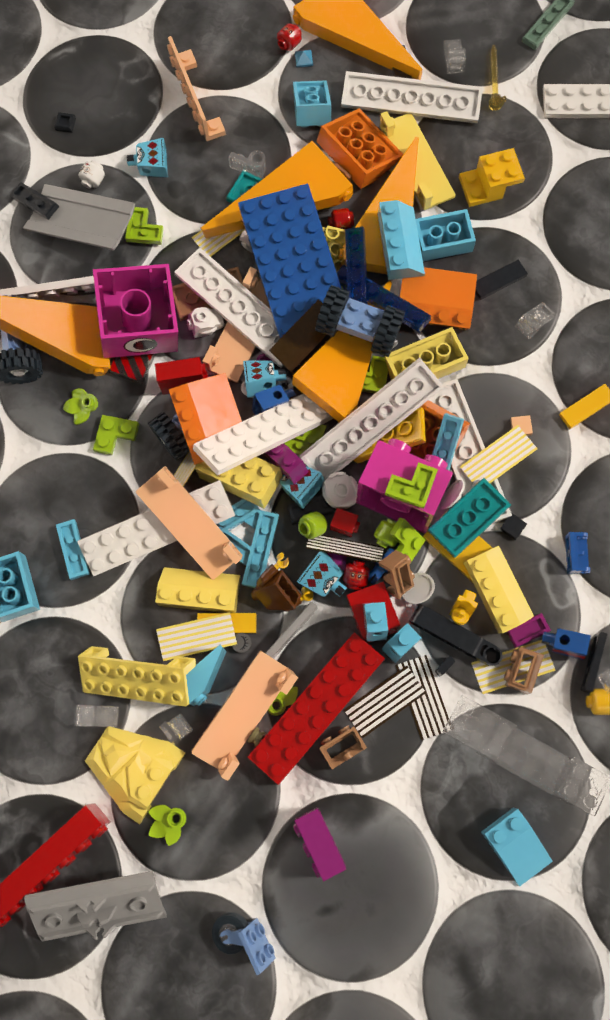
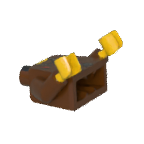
[251,553,314,612]

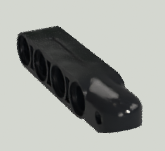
[409,604,502,666]

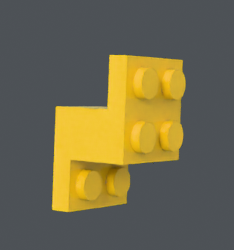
[459,148,525,207]

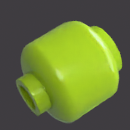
[298,511,327,539]
[374,519,398,548]

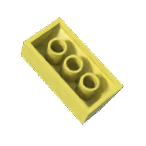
[384,327,469,380]
[463,546,534,634]
[155,567,241,613]

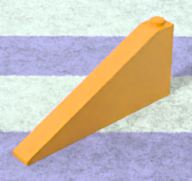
[293,0,423,80]
[338,137,419,275]
[201,141,353,239]
[292,281,392,423]
[0,296,111,376]

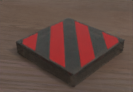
[108,353,157,385]

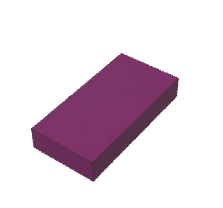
[507,613,551,648]

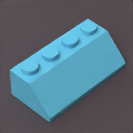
[377,200,425,280]

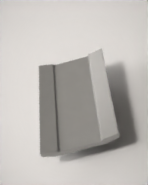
[23,184,135,250]
[24,871,167,942]

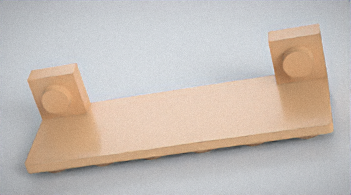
[167,36,226,141]
[202,267,270,383]
[136,466,243,580]
[191,651,298,781]

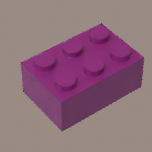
[293,807,346,882]

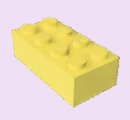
[195,457,283,509]

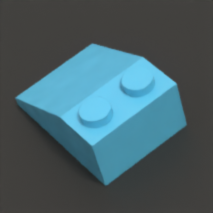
[293,81,331,127]
[186,645,227,706]
[481,807,553,886]

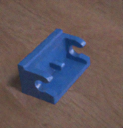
[565,532,590,574]

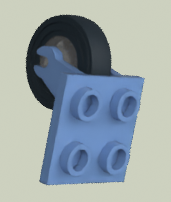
[212,912,276,975]

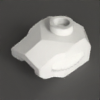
[187,307,224,338]

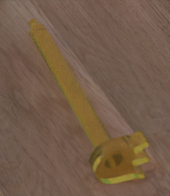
[489,45,506,110]

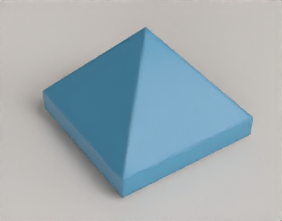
[295,50,313,67]

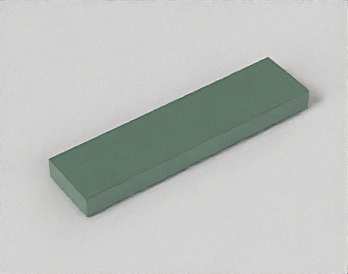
[522,0,575,50]

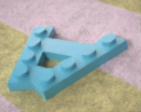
[216,499,279,588]

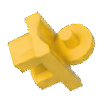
[449,590,478,625]

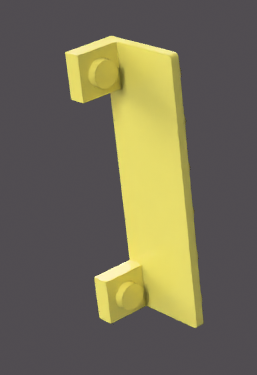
[380,111,456,210]
[78,646,196,707]

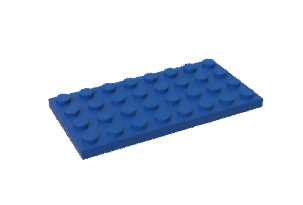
[238,183,342,339]

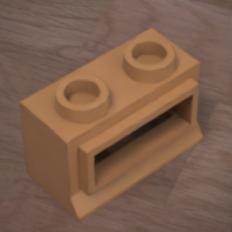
[379,550,415,600]
[504,647,544,695]
[320,725,367,769]

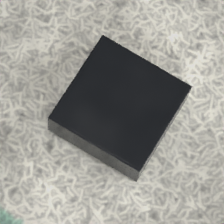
[54,112,76,133]
[500,513,527,540]
[435,656,455,677]

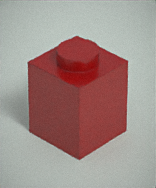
[330,508,361,537]

